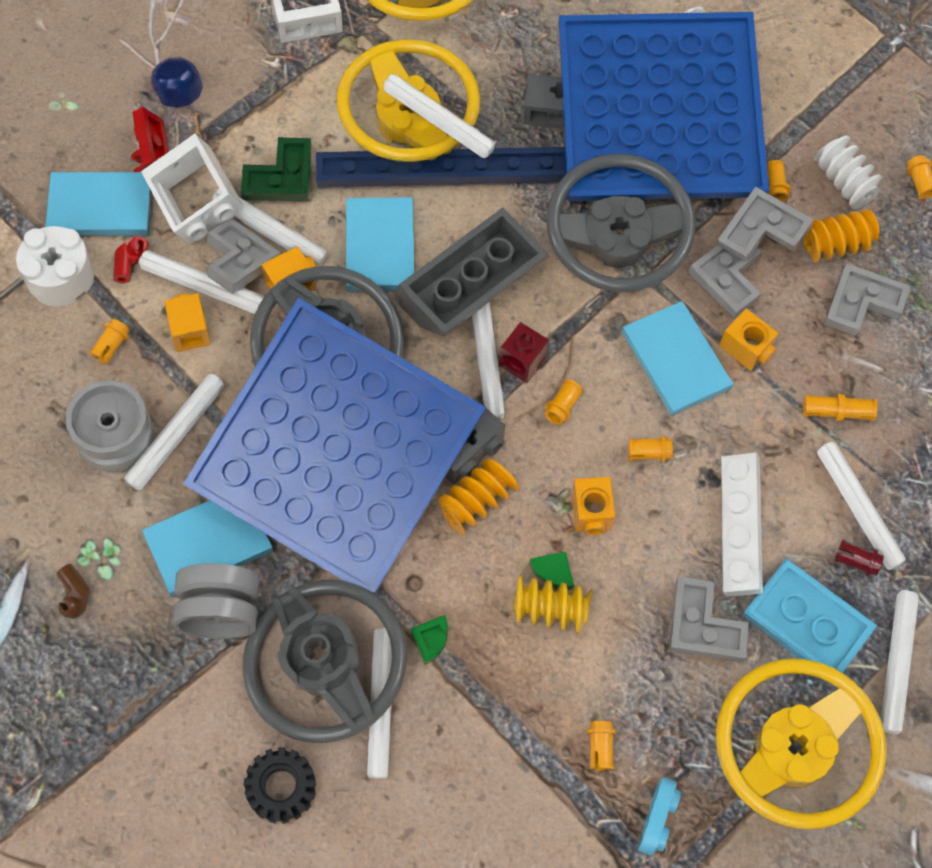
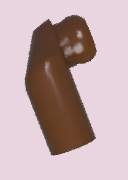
[57,564,90,619]

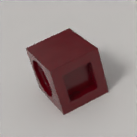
[499,322,549,383]

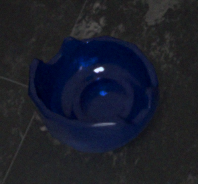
[150,56,203,108]

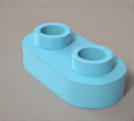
[637,776,682,857]

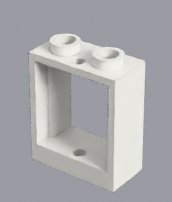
[271,0,343,43]
[141,134,244,244]

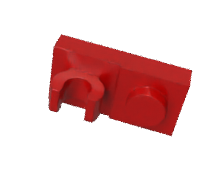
[131,106,169,172]

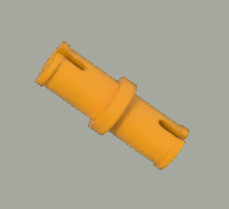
[803,394,877,422]

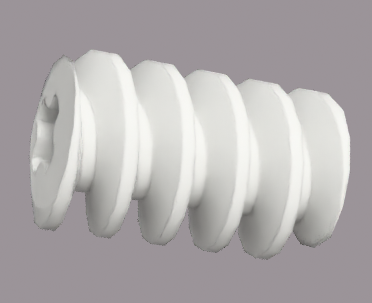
[814,135,882,209]

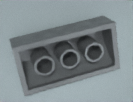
[398,207,548,337]

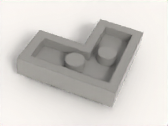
[718,187,814,262]
[207,218,281,294]
[688,245,762,319]
[824,263,911,336]
[669,576,749,662]

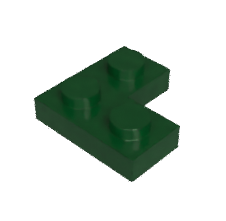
[241,137,312,201]

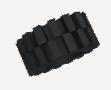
[243,747,316,824]

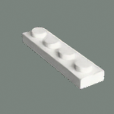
[721,452,763,597]

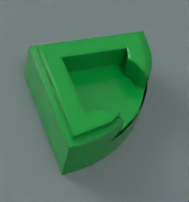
[529,551,574,590]
[411,615,448,665]

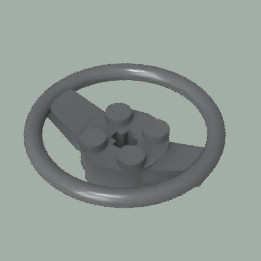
[546,154,695,292]
[250,266,404,367]
[243,580,407,743]

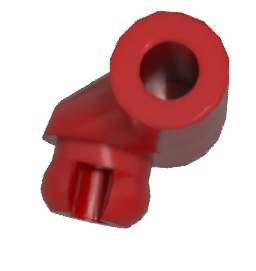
[113,236,149,284]

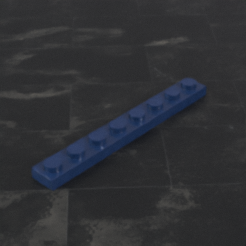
[316,147,566,188]

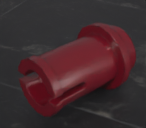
[834,539,884,577]

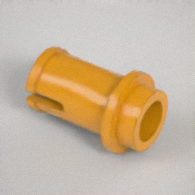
[906,155,932,200]
[767,160,791,202]
[89,319,130,365]
[544,379,583,425]
[628,435,673,463]
[586,721,617,771]

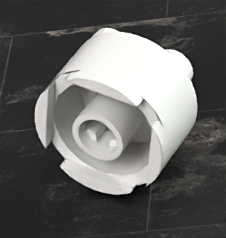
[16,226,94,307]

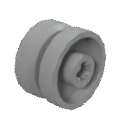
[66,380,154,472]
[172,563,260,639]

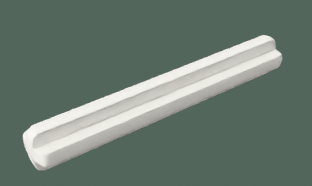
[384,74,495,158]
[212,189,327,267]
[139,250,264,314]
[472,302,505,420]
[125,374,224,490]
[817,442,905,570]
[881,590,919,734]
[367,628,392,779]

